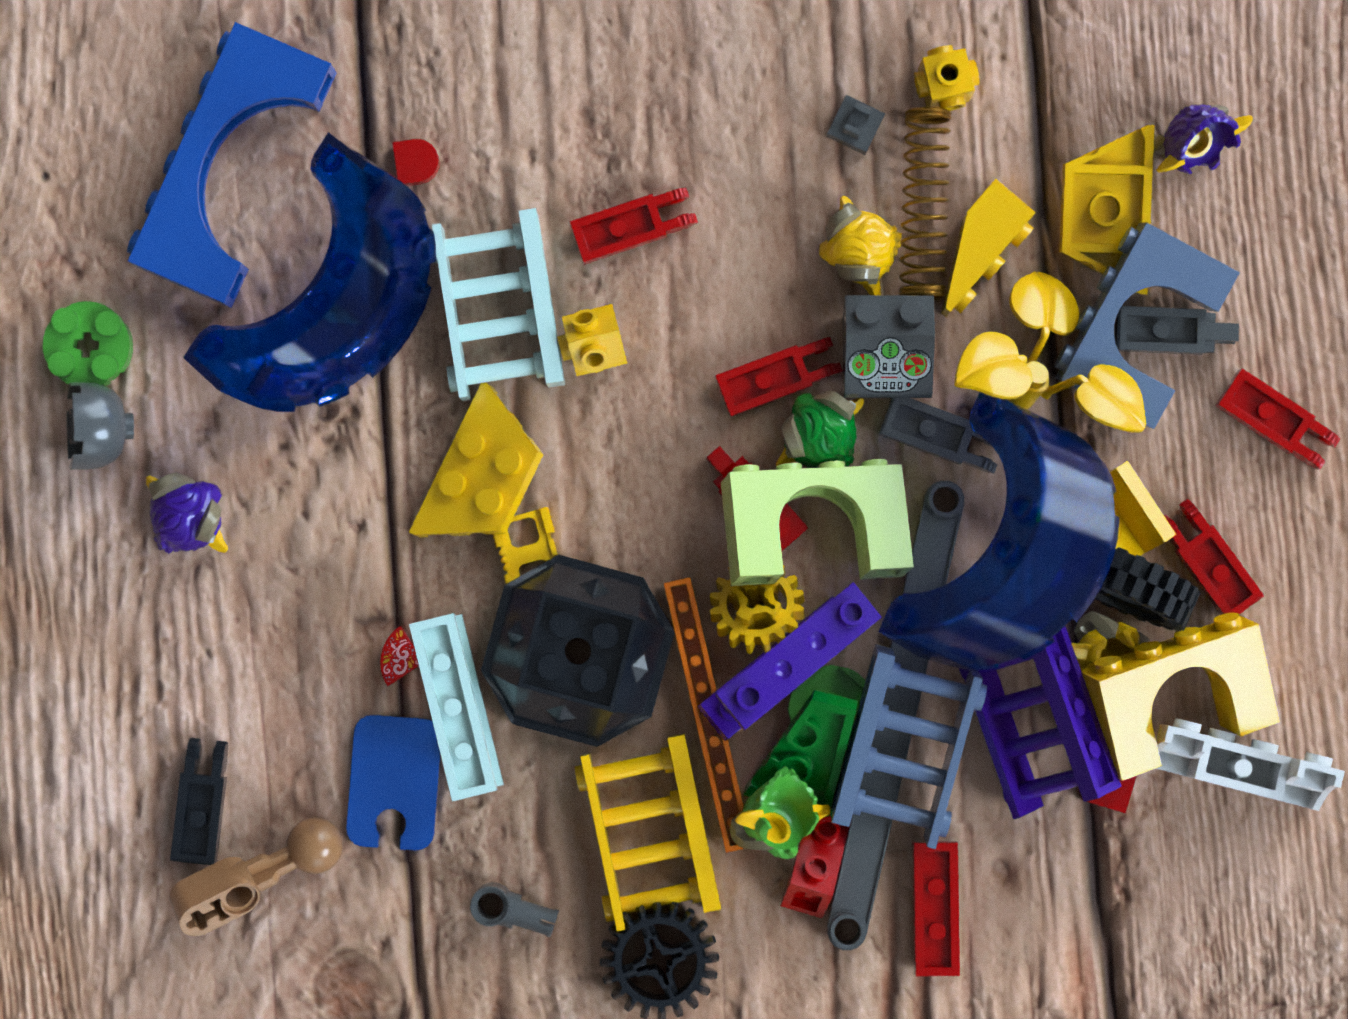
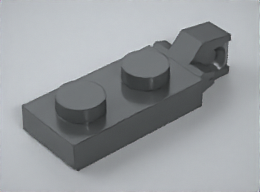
[1115,306,1239,355]

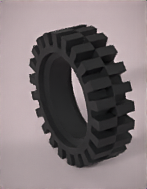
[1055,536,1200,631]

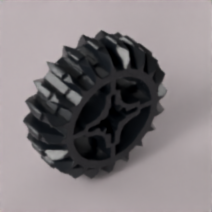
[600,902,719,1019]

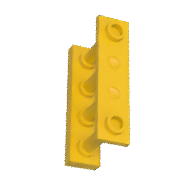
[574,733,721,931]

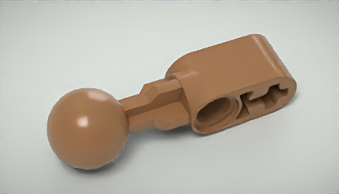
[169,817,343,936]

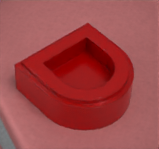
[392,139,440,187]

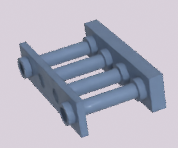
[830,644,987,849]

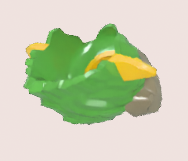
[730,766,831,859]

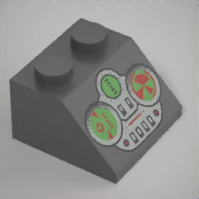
[842,295,935,398]

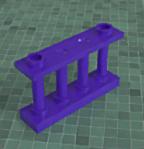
[697,582,882,741]
[955,616,1122,819]

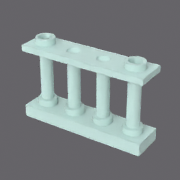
[426,208,565,401]
[409,613,504,802]

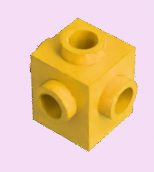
[914,45,980,111]
[557,304,627,376]

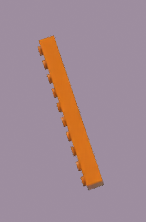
[664,577,744,853]

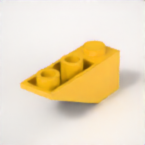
[941,179,1036,317]

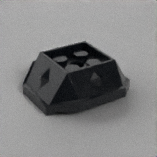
[481,555,675,747]

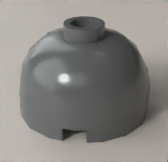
[67,382,134,470]

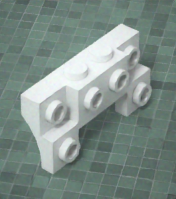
[1156,718,1345,811]

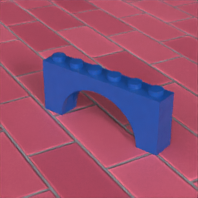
[127,22,337,308]

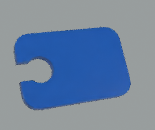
[346,715,441,851]

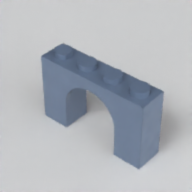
[1054,222,1240,429]

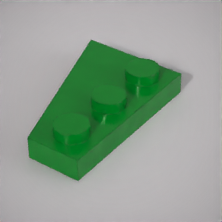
[743,690,858,816]

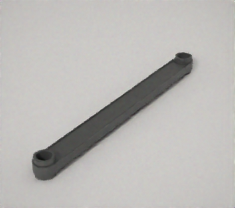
[826,481,964,950]

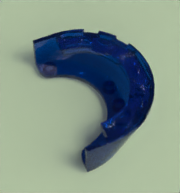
[183,132,436,412]
[878,392,1119,670]

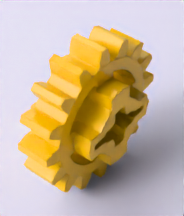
[710,565,805,654]

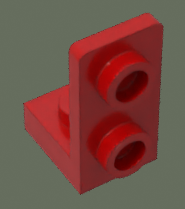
[780,815,849,918]

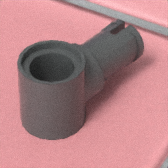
[470,882,559,938]

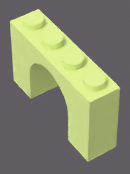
[721,459,914,586]

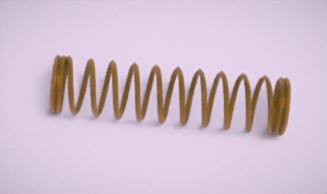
[898,107,952,300]

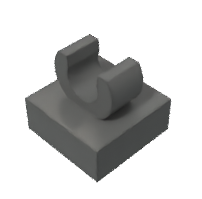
[826,95,885,155]

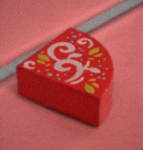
[380,626,419,687]

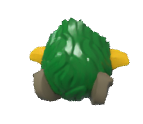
[776,391,864,468]

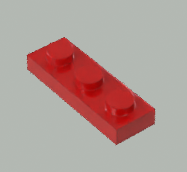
[912,841,960,977]

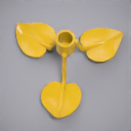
[954,271,1146,433]

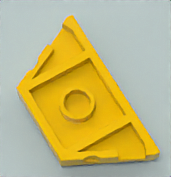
[1059,125,1155,295]
[409,382,544,538]

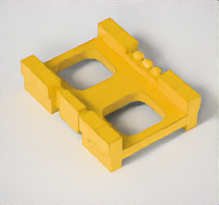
[492,507,558,584]

